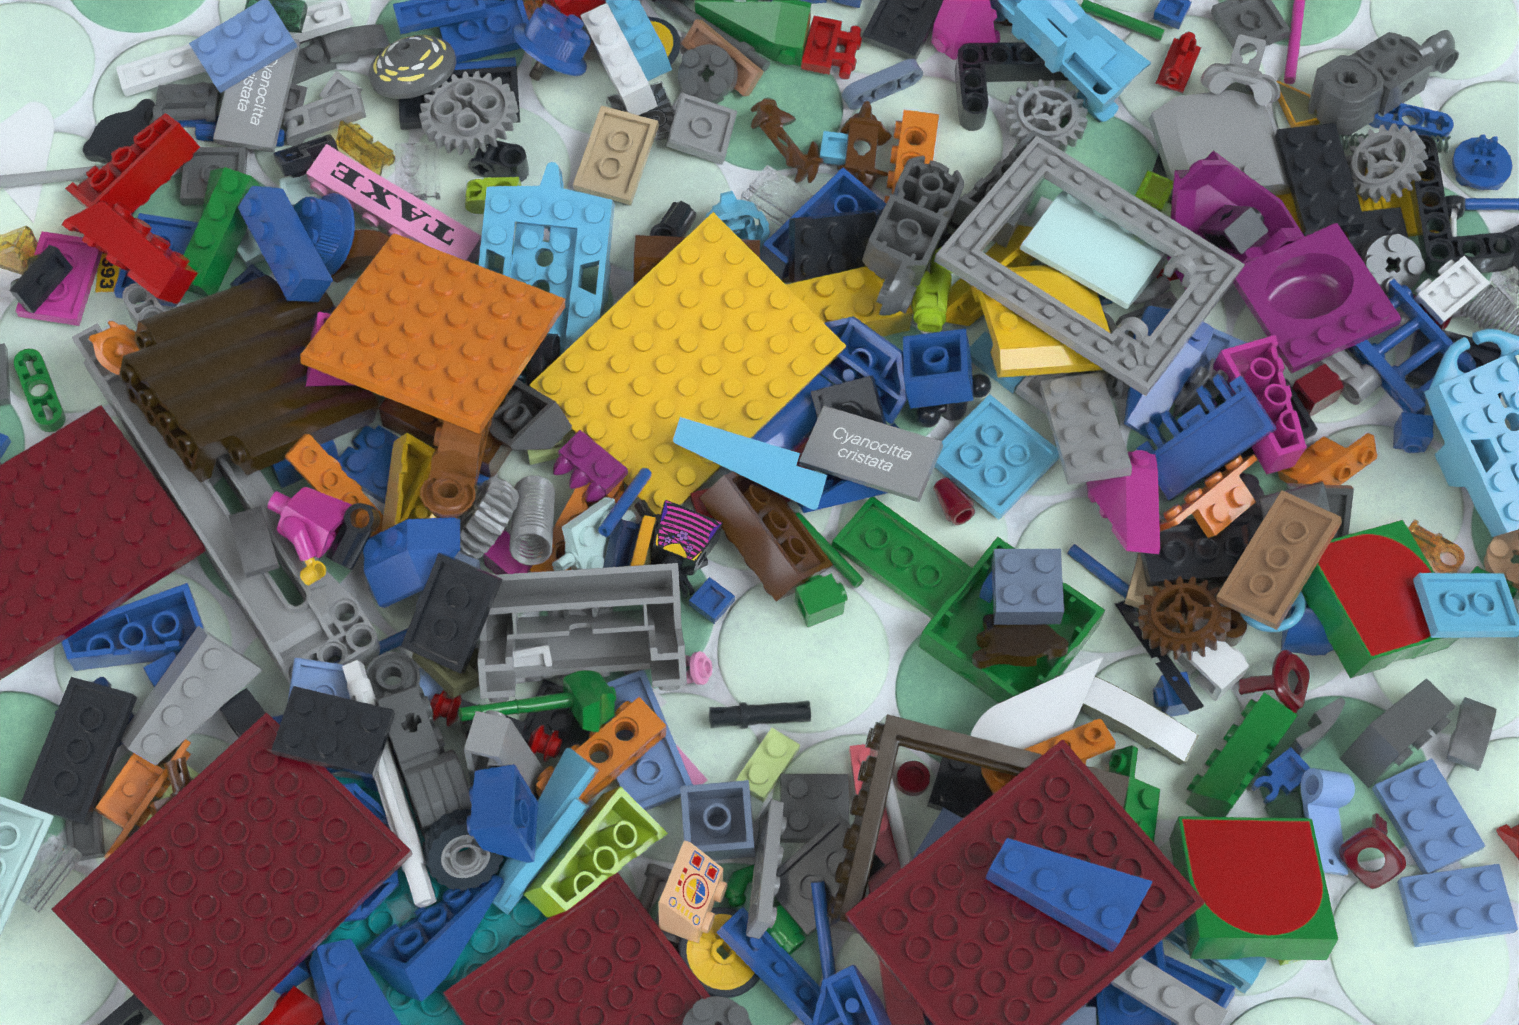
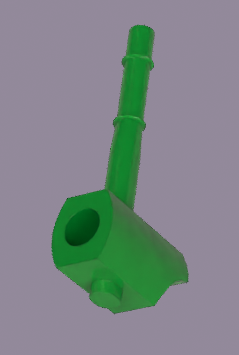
[459,670,616,732]

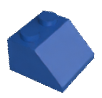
[466,764,538,863]

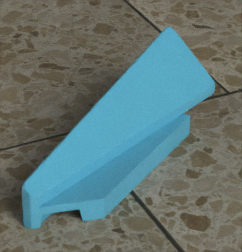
[673,417,827,510]
[492,748,599,915]

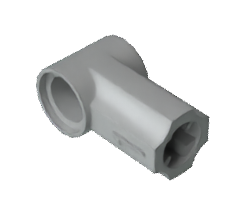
[1316,350,1382,405]

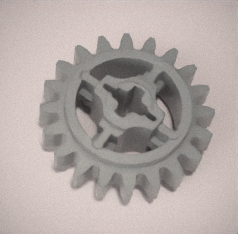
[1005,79,1088,153]
[1345,123,1428,203]

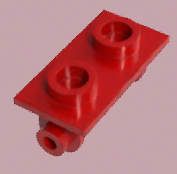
[1155,31,1202,93]

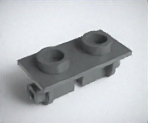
[1173,358,1229,418]

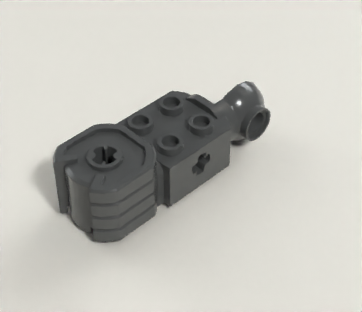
[1308,30,1459,135]
[862,156,964,316]
[366,652,472,839]

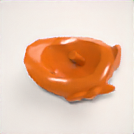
[89,321,140,375]

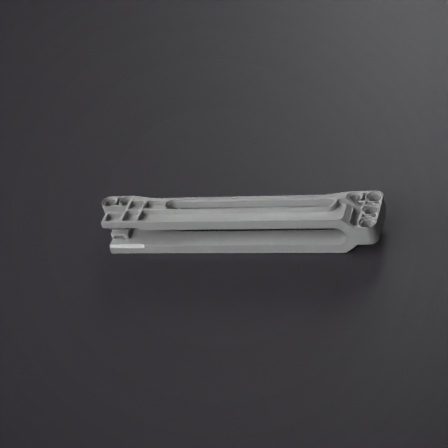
[72,283,380,685]

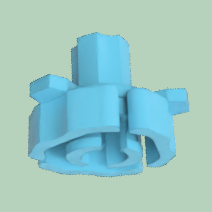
[706,191,770,253]

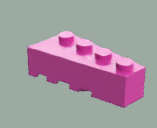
[1213,335,1307,475]

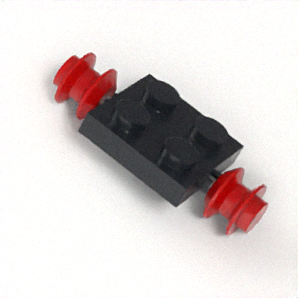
[430,690,562,762]

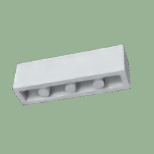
[580,3,658,115]

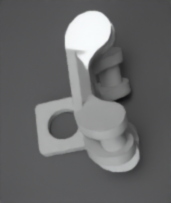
[1201,34,1281,105]

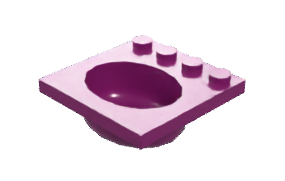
[1233,223,1402,374]

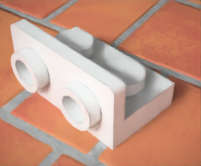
[1414,256,1490,325]

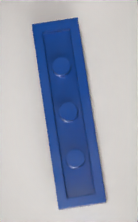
[716,907,821,1025]

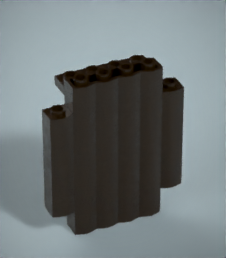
[119,275,379,482]

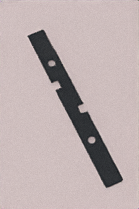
[1114,600,1204,712]

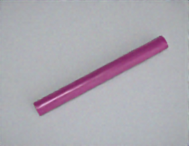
[1284,0,1306,84]

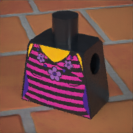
[651,499,723,576]

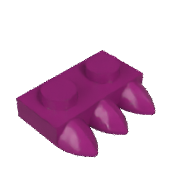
[553,430,628,502]

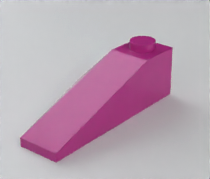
[931,0,1001,60]
[1086,450,1160,554]

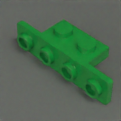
[1109,745,1160,843]

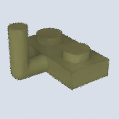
[412,648,480,698]

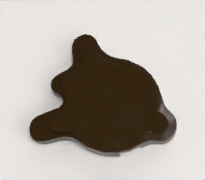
[972,614,1068,669]

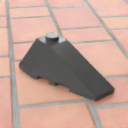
[490,379,572,450]

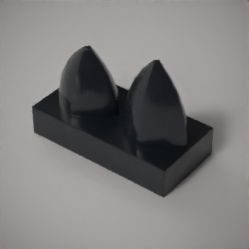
[9,245,73,314]

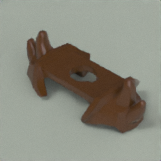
[751,97,824,183]
[836,101,892,190]

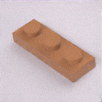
[681,19,764,96]

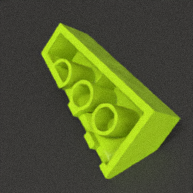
[523,786,668,918]

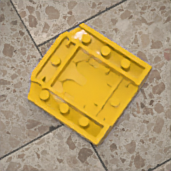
[970,265,1110,378]

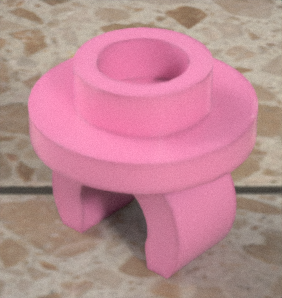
[685,651,713,685]

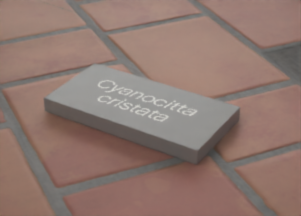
[213,39,300,153]
[799,406,943,502]

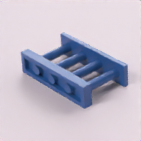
[1347,279,1476,415]

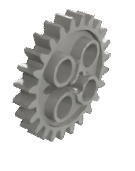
[419,71,518,155]

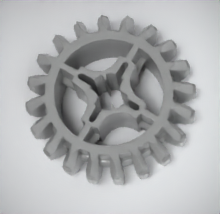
[457,476,519,559]

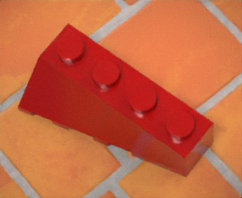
[65,113,200,212]
[61,201,198,304]

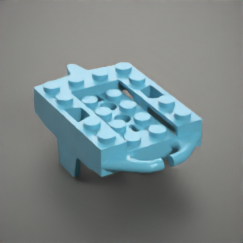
[478,162,615,384]
[1424,329,1519,537]

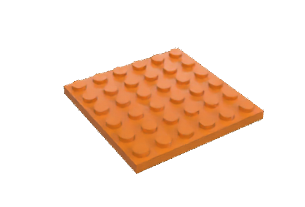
[300,233,566,434]

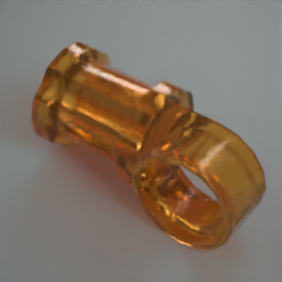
[1408,519,1465,573]

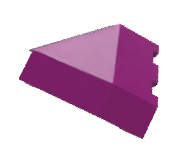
[1167,150,1305,290]

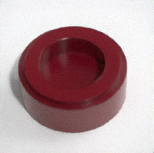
[896,761,930,796]

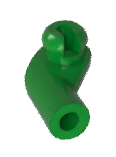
[724,864,754,907]

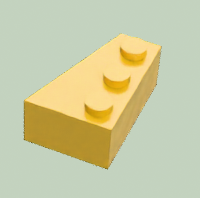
[381,433,436,532]

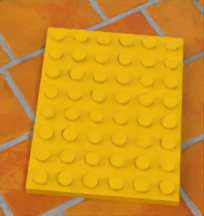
[529,212,846,514]

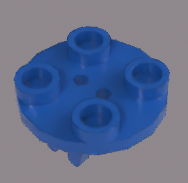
[1452,135,1513,190]

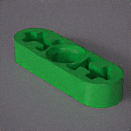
[13,348,66,432]

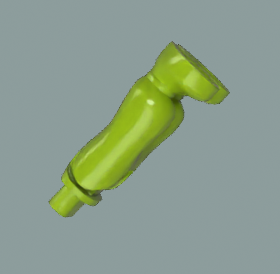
[912,247,952,333]

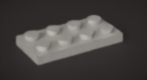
[1040,372,1132,485]

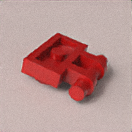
[801,15,862,80]

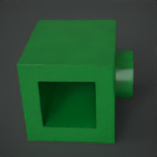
[794,573,848,628]

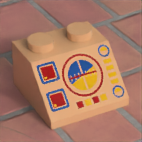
[659,840,727,943]

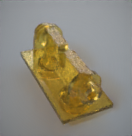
[336,120,396,176]

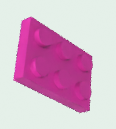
[15,231,103,326]

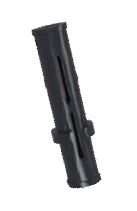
[709,700,811,729]

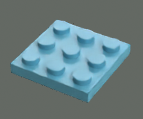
[935,394,1060,520]

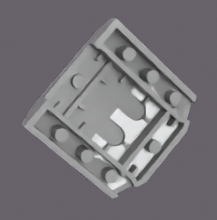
[1149,90,1291,196]

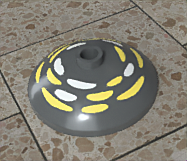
[368,35,456,99]

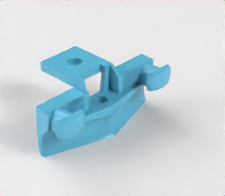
[990,0,1151,122]

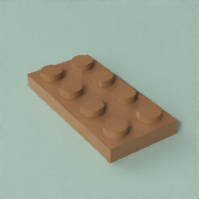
[1216,490,1342,630]

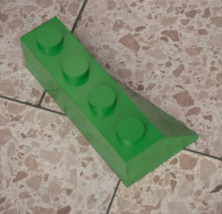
[184,167,260,297]
[1185,692,1298,817]

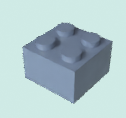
[992,549,1064,625]
[680,780,755,861]

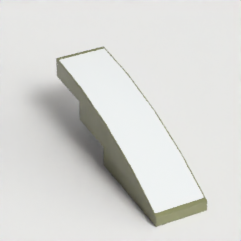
[1080,676,1199,765]

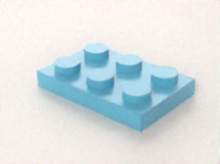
[1413,573,1519,638]

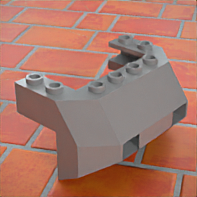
[478,563,687,703]

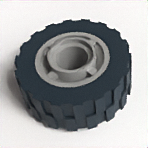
[422,809,503,890]

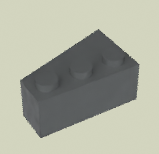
[1339,678,1456,788]

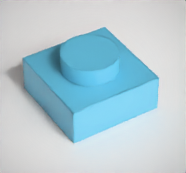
[820,131,848,165]

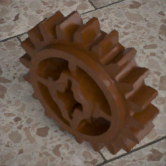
[1138,576,1231,660]

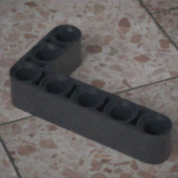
[954,42,1069,131]
[1410,135,1517,277]

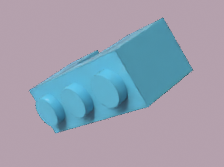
[606,0,672,81]

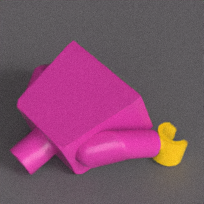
[267,487,352,586]

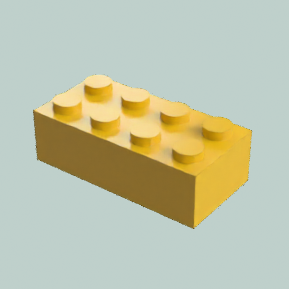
[786,266,913,337]

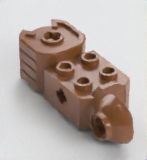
[420,414,494,518]

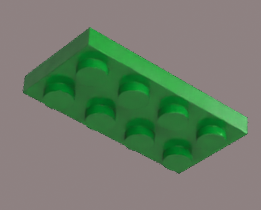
[832,497,972,619]

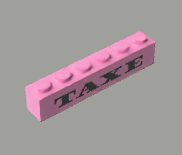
[306,144,481,263]

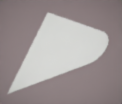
[0,102,54,223]
[971,657,1103,750]

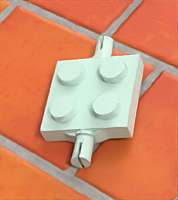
[552,497,636,571]

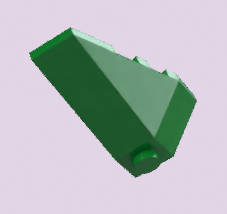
[695,0,812,66]

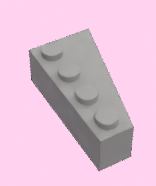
[121,626,262,766]
[464,710,544,801]

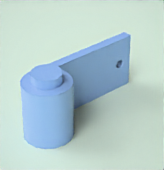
[1301,768,1355,876]

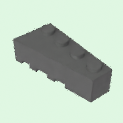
[951,130,1060,248]

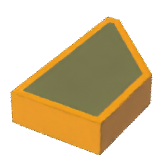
[1276,81,1320,128]
[631,515,656,566]

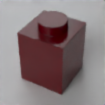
[1293,363,1344,417]

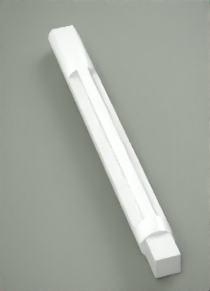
[342,660,436,908]

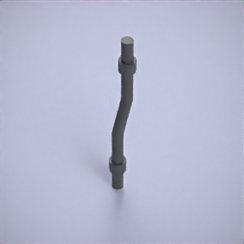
[651,0,770,72]

